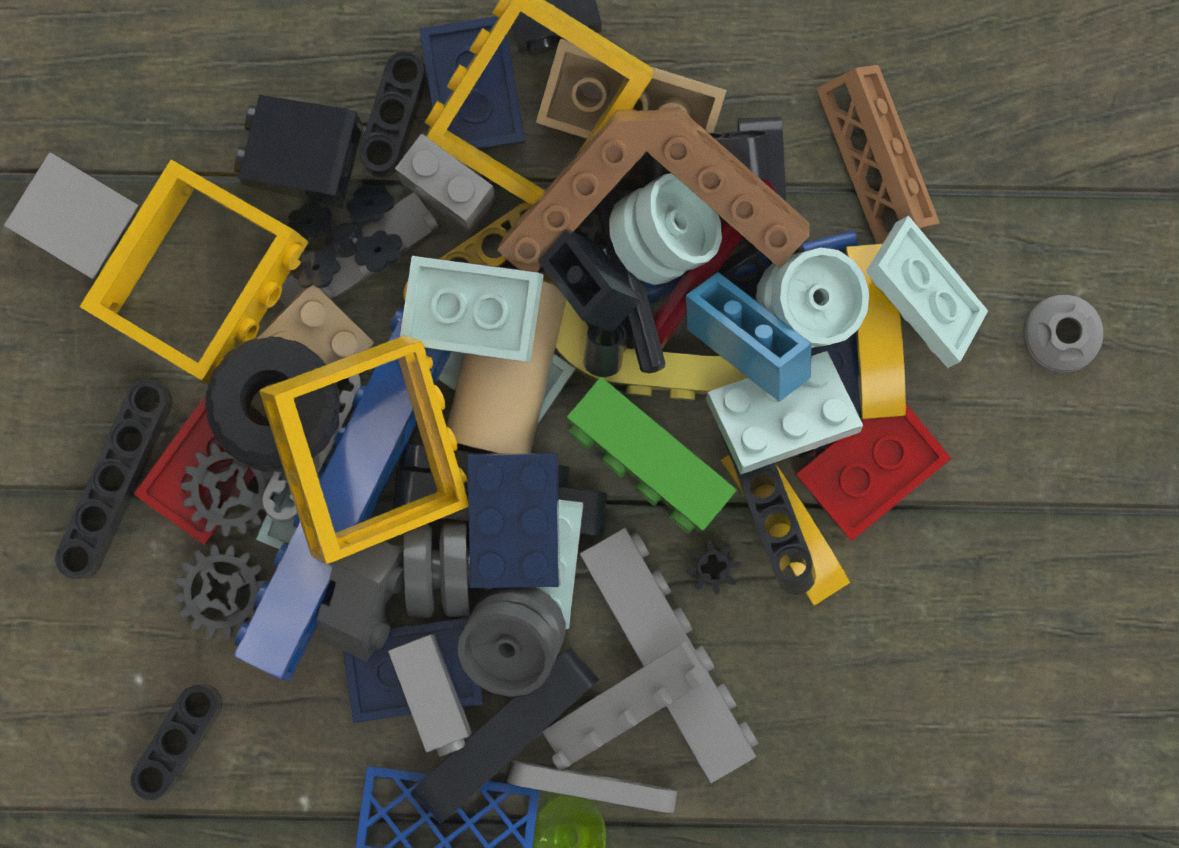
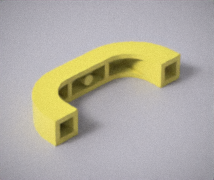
[541,271,757,401]

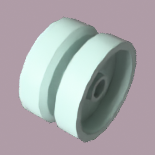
[609,173,722,285]
[756,248,869,348]

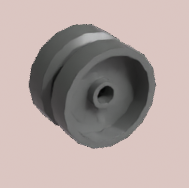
[404,521,471,618]
[458,587,566,697]

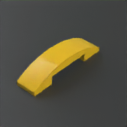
[846,244,906,419]
[720,455,850,606]

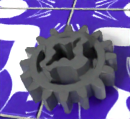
[181,443,274,536]
[174,544,269,639]

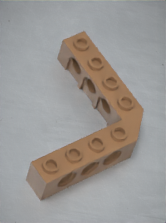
[497,107,810,272]

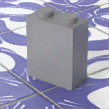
[395,133,496,235]
[4,152,141,281]
[388,634,472,757]

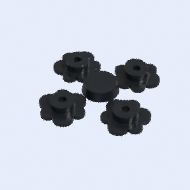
[286,185,403,288]

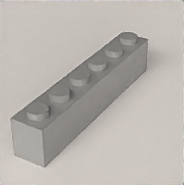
[580,528,758,783]

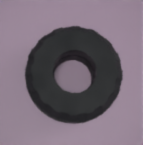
[205,336,341,472]

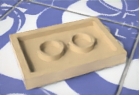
[251,285,374,421]

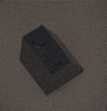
[234,95,363,209]

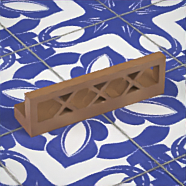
[816,65,940,244]

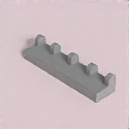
[279,192,440,307]
[543,641,709,771]

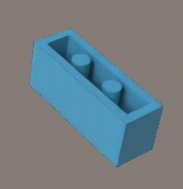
[686,272,811,402]

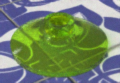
[532,794,606,848]

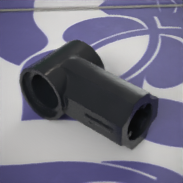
[583,318,631,377]

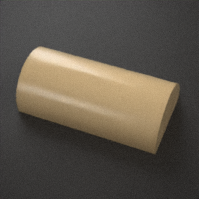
[536,39,727,156]
[447,282,567,453]

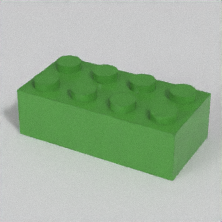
[567,377,737,534]

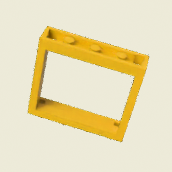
[424,0,653,205]
[80,160,309,385]
[259,336,469,565]

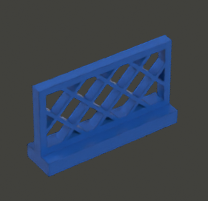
[355,766,539,848]

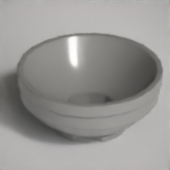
[1024,295,1103,373]

